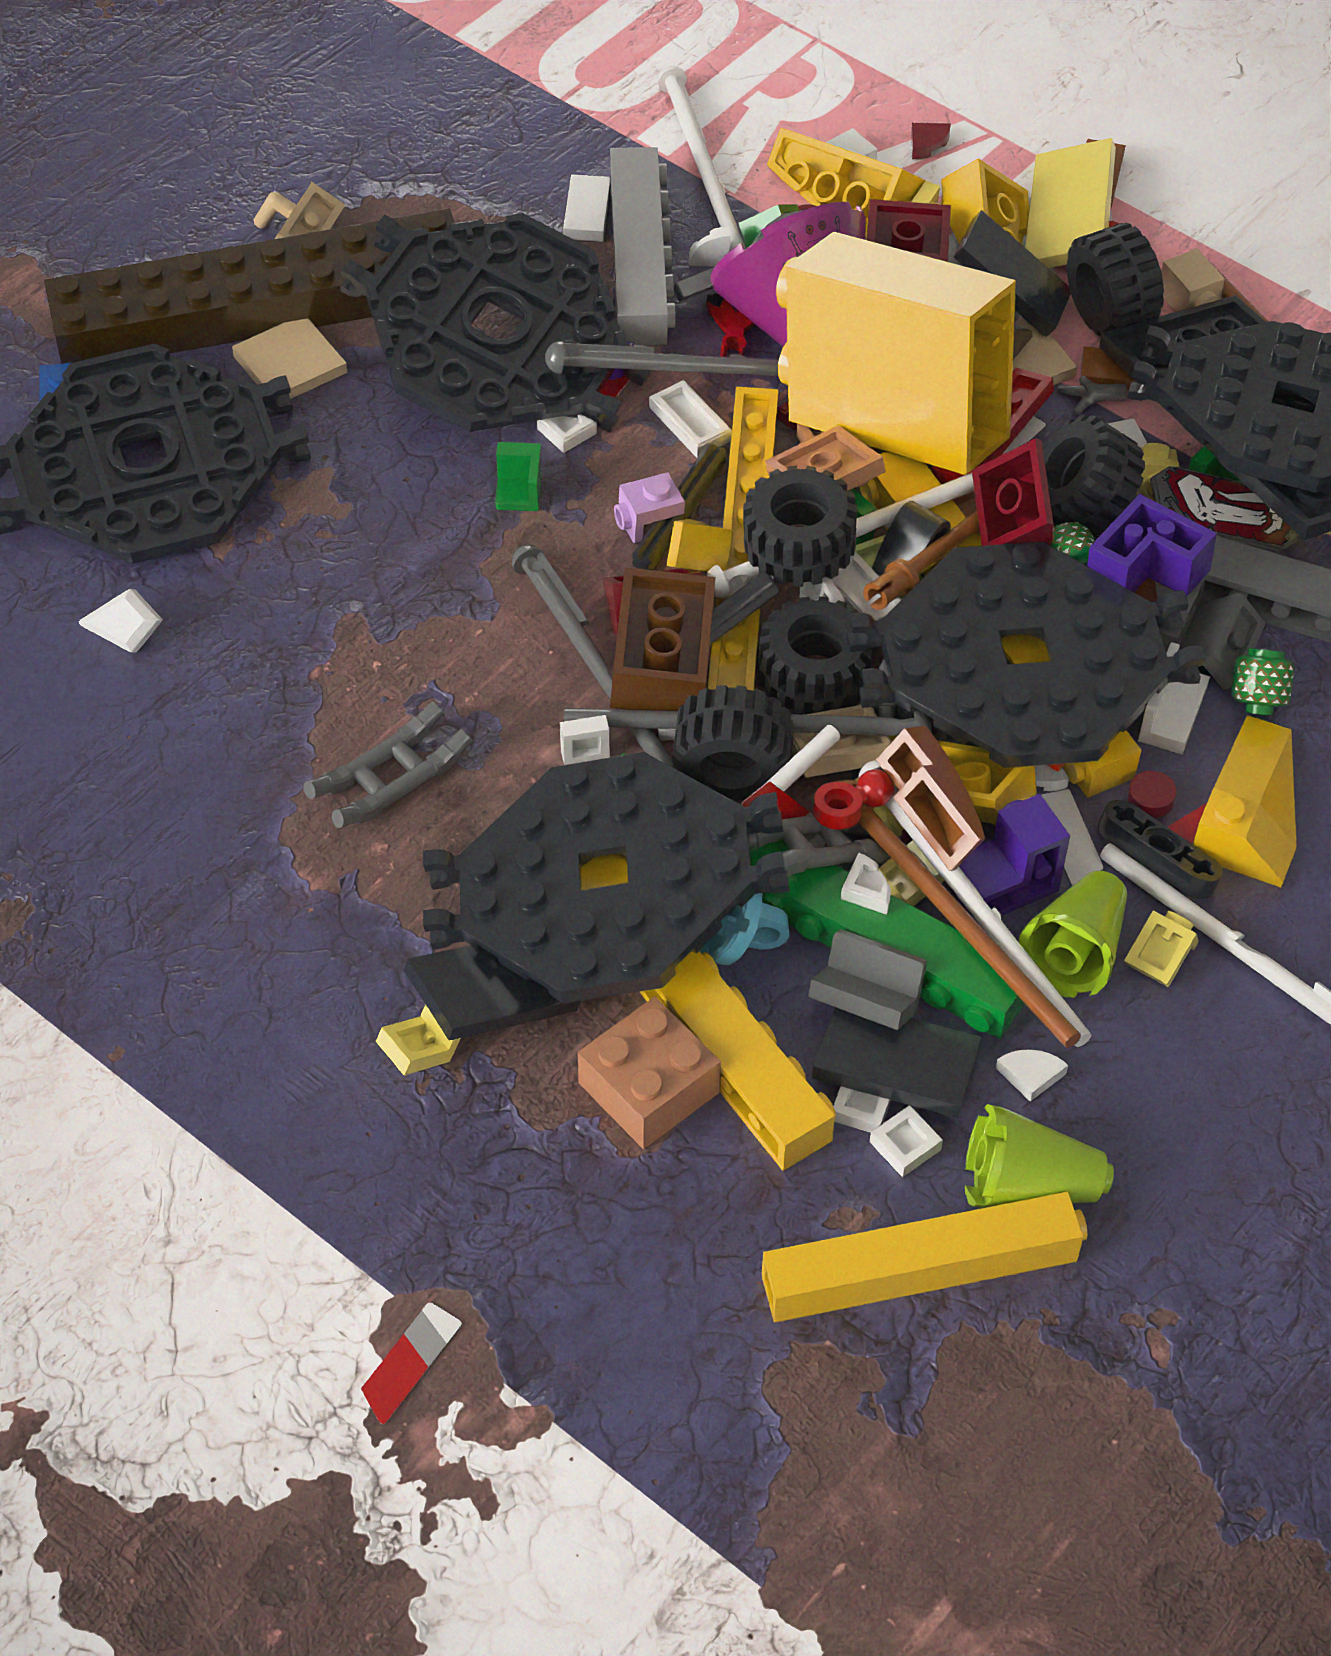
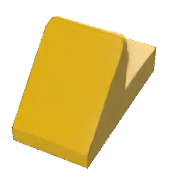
[667,519,733,572]

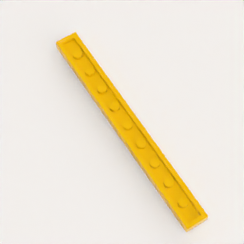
[708,387,778,691]

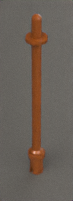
[863,510,980,610]

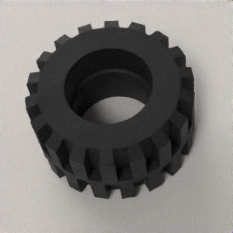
[1067,222,1164,336]
[1042,415,1145,537]
[743,465,857,587]
[758,596,874,715]
[672,685,794,802]

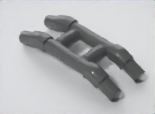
[303,701,474,828]
[749,815,891,876]

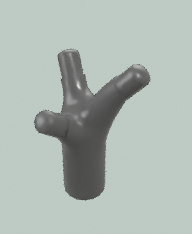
[1057,376,1127,416]

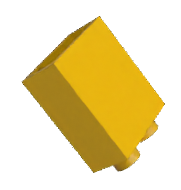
[776,232,1016,475]

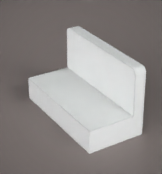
[1138,642,1210,755]

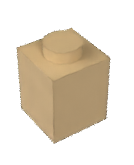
[1161,248,1225,312]

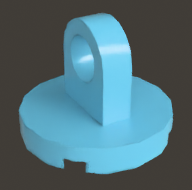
[700,893,789,965]

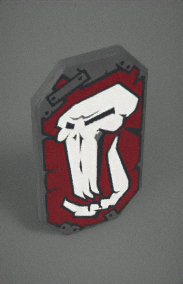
[1150,466,1298,554]

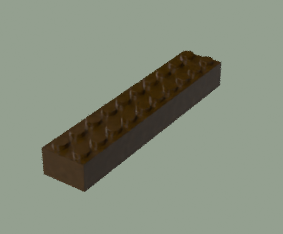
[44,208,455,364]

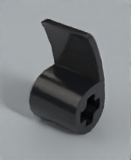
[872,501,951,596]

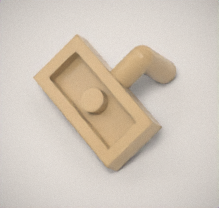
[254,182,345,239]

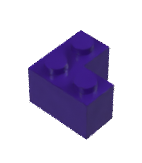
[1087,494,1217,597]
[949,794,1070,924]

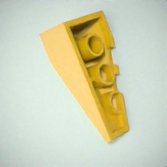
[767,128,926,238]
[941,158,1030,247]
[1193,715,1297,888]
[888,735,1037,826]

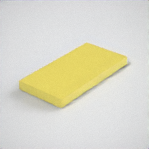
[1025,138,1116,268]

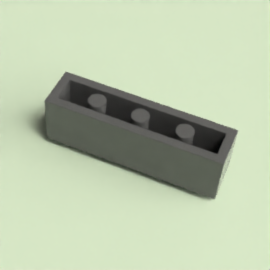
[1200,536,1331,643]

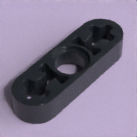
[1098,800,1223,899]

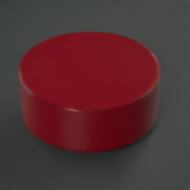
[1127,770,1177,818]

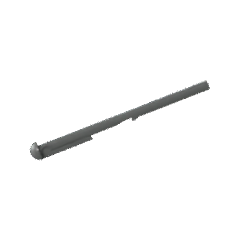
[545,341,779,376]
[512,544,673,767]
[564,708,932,736]

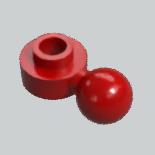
[813,769,894,830]

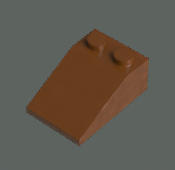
[610,567,716,711]

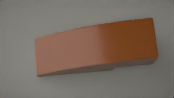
[876,726,985,871]

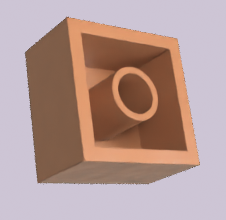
[578,996,721,1150]

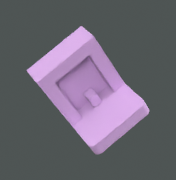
[614,472,685,543]

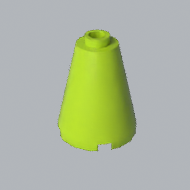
[1018,870,1127,998]
[965,1104,1114,1208]

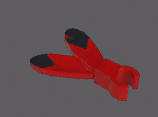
[706,292,755,357]

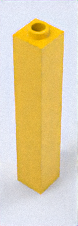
[762,1192,1088,1323]

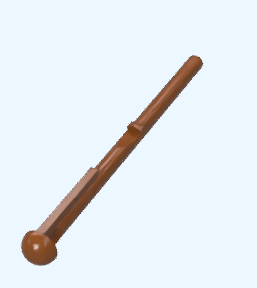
[841,780,1081,1048]

